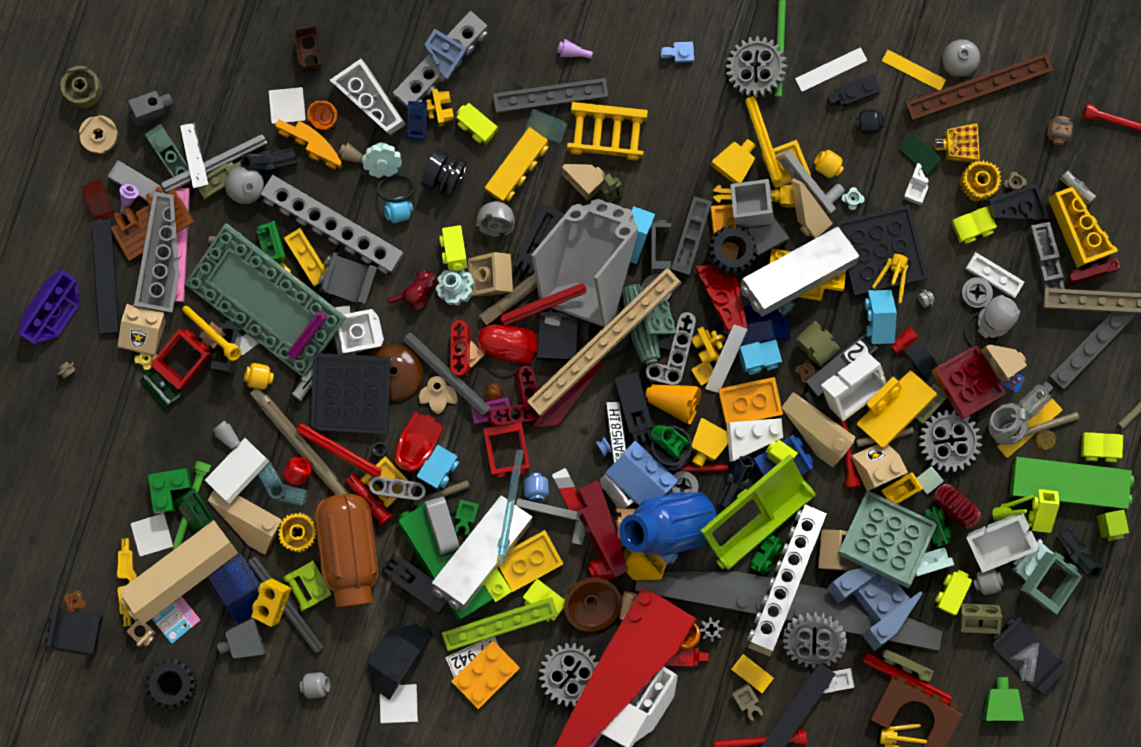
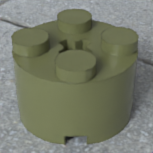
[60,66,103,108]
[795,321,840,366]

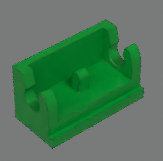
[256,221,287,264]

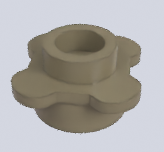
[1004,172,1027,191]
[57,362,76,379]

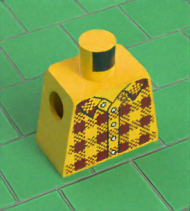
[934,124,980,163]

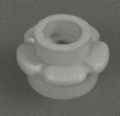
[918,290,935,308]

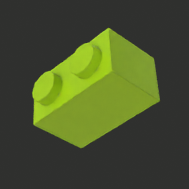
[1097,510,1129,541]

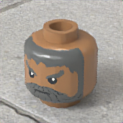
[1047,116,1073,145]

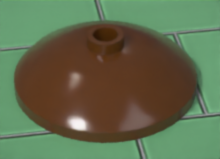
[372,344,423,402]
[564,577,622,632]

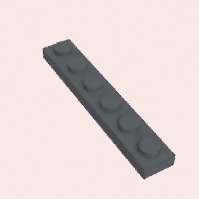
[493,78,608,114]
[1049,312,1137,390]

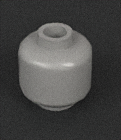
[974,568,1004,595]
[300,672,330,699]

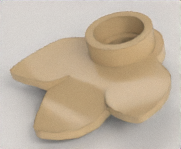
[419,376,458,414]

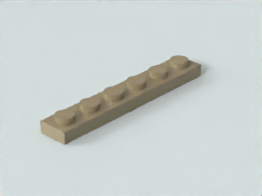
[1043,288,1141,314]

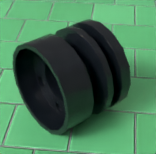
[421,149,467,199]
[650,426,692,473]

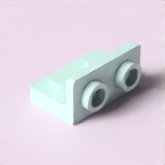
[1012,539,1054,581]
[914,548,954,577]

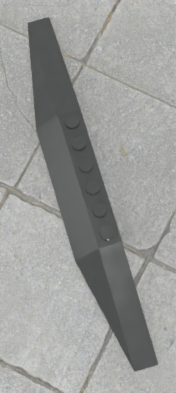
[635,571,943,651]

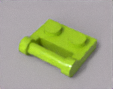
[283,561,333,612]

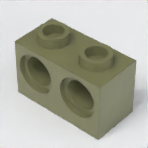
[959,604,1002,634]

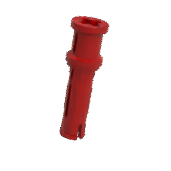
[345,473,393,527]

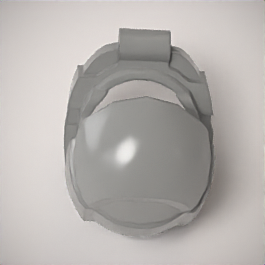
[977,295,1020,338]
[988,403,1028,445]

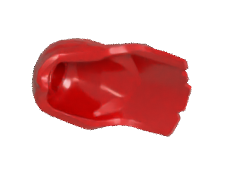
[477,325,538,365]
[394,412,443,472]

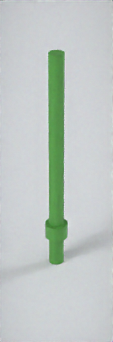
[774,0,786,98]

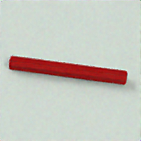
[501,283,587,325]
[296,423,382,477]
[863,653,952,704]

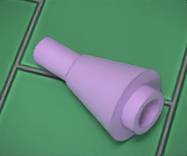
[557,39,593,59]
[120,184,139,215]

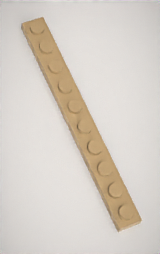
[528,268,681,416]

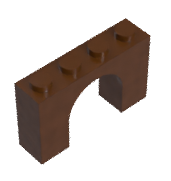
[870,675,963,747]

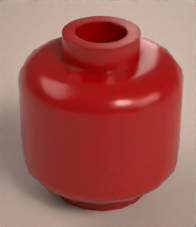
[283,457,312,486]
[588,557,614,580]

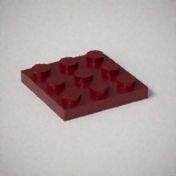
[931,344,1007,420]

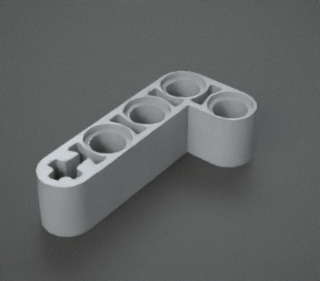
[645,312,696,385]

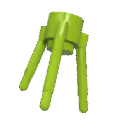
[993,495,1034,527]

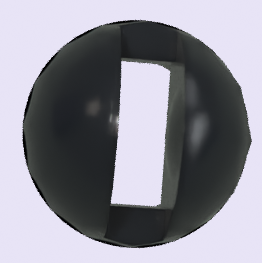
[372,442,388,459]

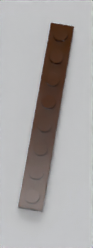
[905,53,1053,121]

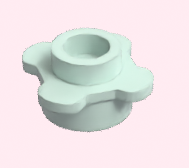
[842,187,864,210]

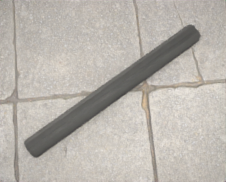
[403,333,491,416]
[248,557,324,653]

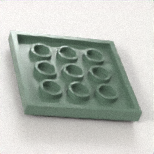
[838,491,938,588]

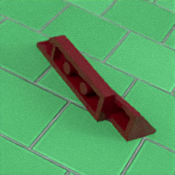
[533,360,605,429]
[575,481,628,578]

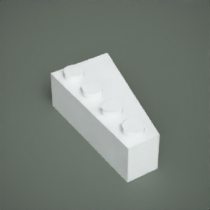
[330,59,406,135]

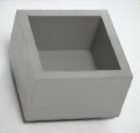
[730,179,774,228]

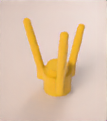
[872,254,908,304]
[880,724,927,747]

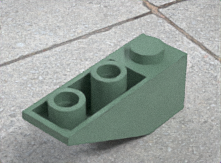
[145,124,189,177]

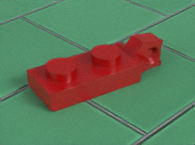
[665,647,709,666]

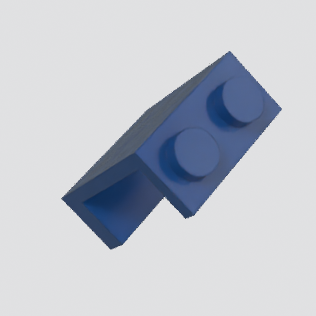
[753,435,814,477]

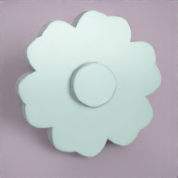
[362,142,401,178]
[436,268,475,306]

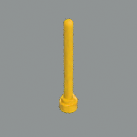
[182,306,242,361]

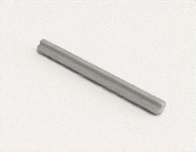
[162,135,267,193]

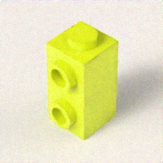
[456,103,498,145]
[439,225,468,271]
[1028,489,1060,533]
[484,569,512,602]
[935,570,972,616]

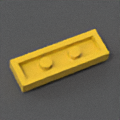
[284,228,325,287]

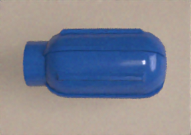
[619,491,718,557]

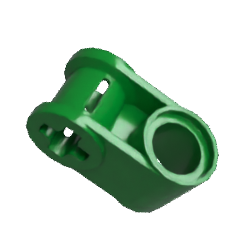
[651,425,689,459]

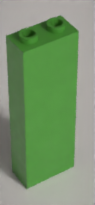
[1009,457,1134,510]

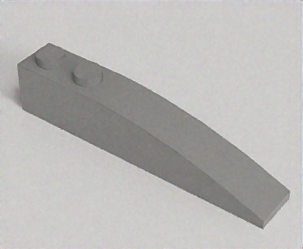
[134,192,179,312]

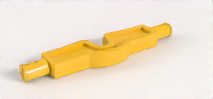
[117,538,137,626]

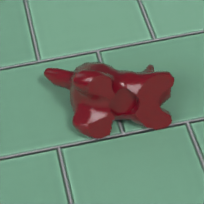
[387,270,439,310]

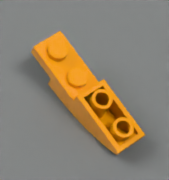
[275,119,343,169]

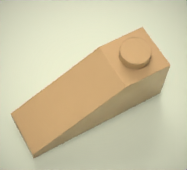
[791,179,833,238]

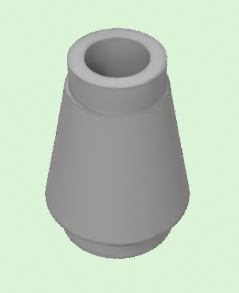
[213,421,240,450]

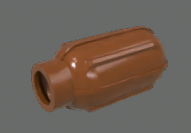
[315,494,378,608]

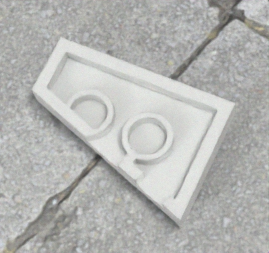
[727,418,783,461]

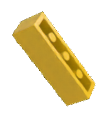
[485,127,549,203]

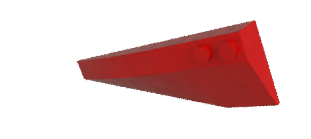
[555,587,697,747]

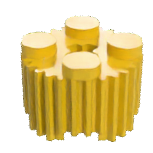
[960,160,1001,202]
[278,513,318,553]

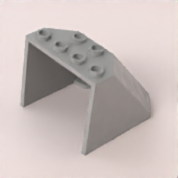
[531,199,638,327]

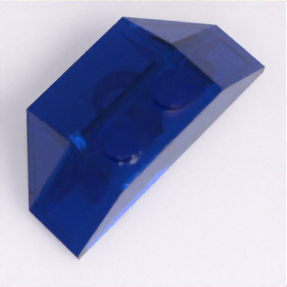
[715,306,791,352]
[208,553,260,623]

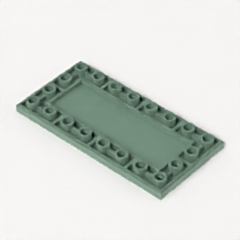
[185,224,347,377]

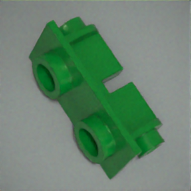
[923,506,952,547]
[750,535,784,576]

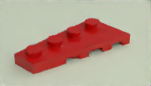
[696,264,747,333]

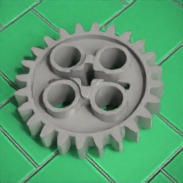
[726,36,788,98]
[919,410,982,472]
[783,612,847,668]
[538,643,599,706]

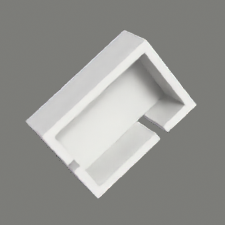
[821,352,887,421]
[966,514,1038,573]

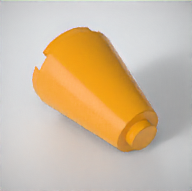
[645,384,701,424]

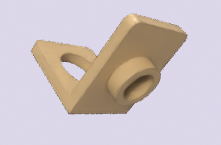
[127,619,156,647]

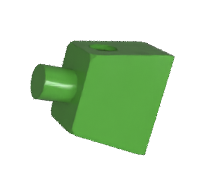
[983,677,1024,721]

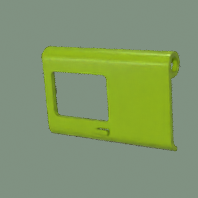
[700,454,816,570]

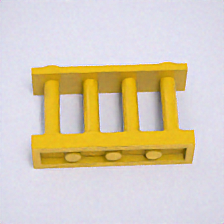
[567,102,648,161]

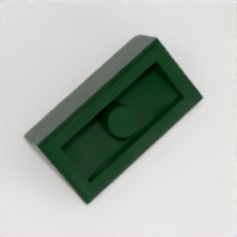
[899,134,941,175]
[140,369,182,410]
[174,488,215,533]

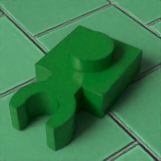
[455,499,479,535]

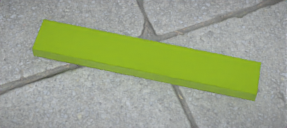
[442,597,558,651]

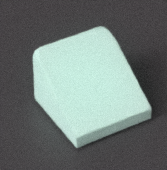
[916,467,944,494]

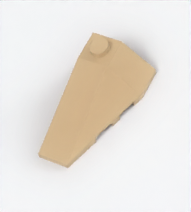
[782,392,856,467]
[208,490,283,555]

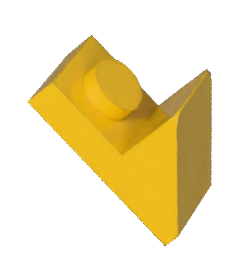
[882,472,923,504]

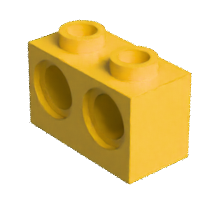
[251,578,291,627]

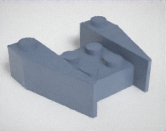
[827,567,922,651]

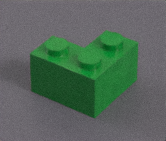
[148,468,192,515]

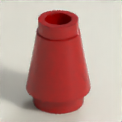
[891,327,920,354]

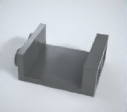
[650,220,671,275]
[318,252,377,305]

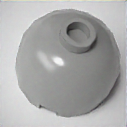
[942,39,980,78]
[225,166,264,204]
[476,201,515,236]

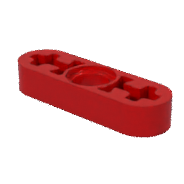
[451,320,470,377]

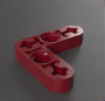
[487,366,540,426]

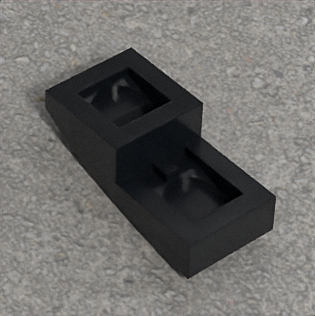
[903,338,938,379]

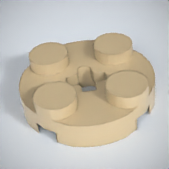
[79,115,119,155]

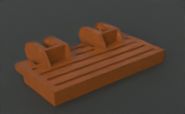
[111,187,194,261]

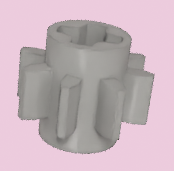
[700,617,723,642]

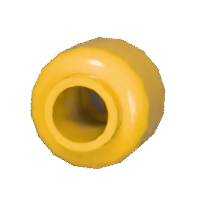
[814,150,843,178]
[244,363,273,390]

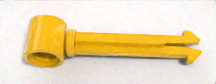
[713,185,795,207]

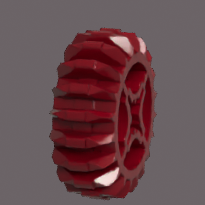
[933,484,981,529]

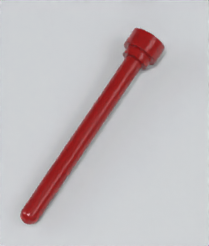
[1082,103,1141,131]
[838,417,861,488]
[713,730,807,747]

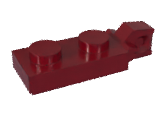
[1066,258,1121,286]

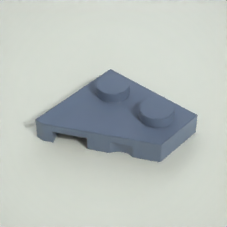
[424,29,467,81]

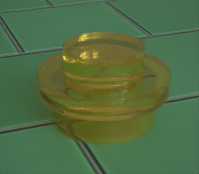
[1036,430,1056,449]

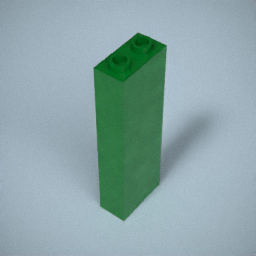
[397,500,493,621]

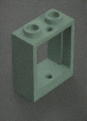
[1021,552,1083,614]

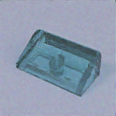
[526,109,568,143]

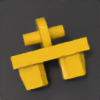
[422,89,454,127]
[692,327,726,364]

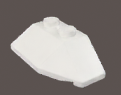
[629,667,678,742]

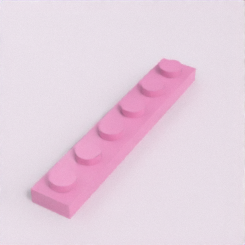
[174,188,190,302]

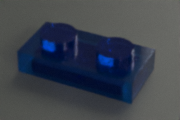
[407,101,428,139]

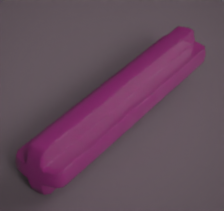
[287,311,326,359]

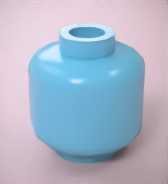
[384,196,413,224]

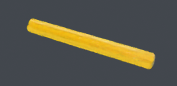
[746,96,782,183]

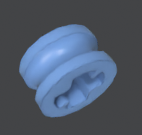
[596,438,612,457]

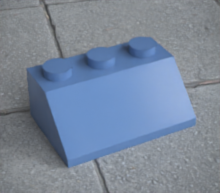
[605,441,678,506]

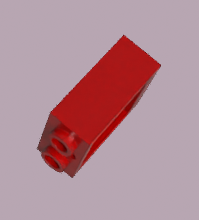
[150,329,212,390]
[484,422,530,478]

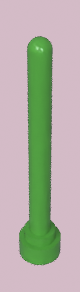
[173,461,211,550]

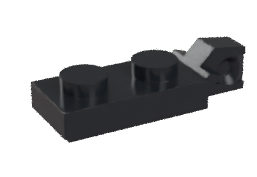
[827,74,881,106]

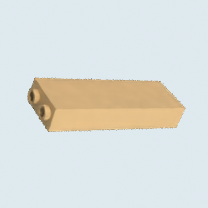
[119,520,238,624]

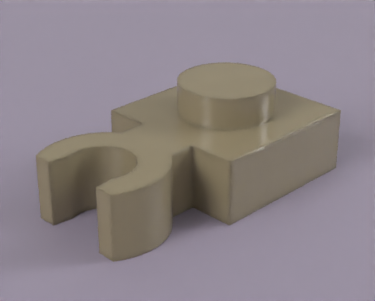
[732,684,763,721]

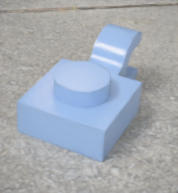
[661,42,694,63]

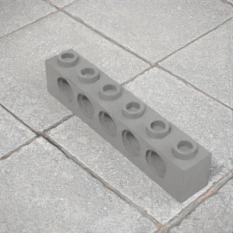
[393,11,488,111]

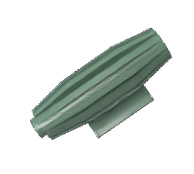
[622,284,676,365]

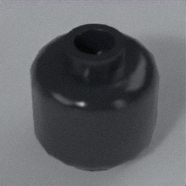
[856,109,884,135]

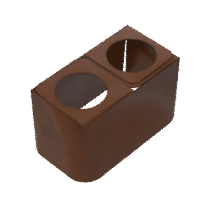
[295,26,322,71]

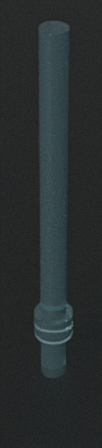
[497,450,524,563]

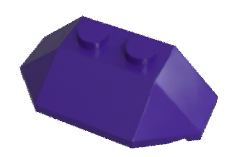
[18,269,80,344]

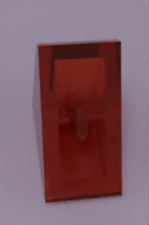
[82,179,114,220]

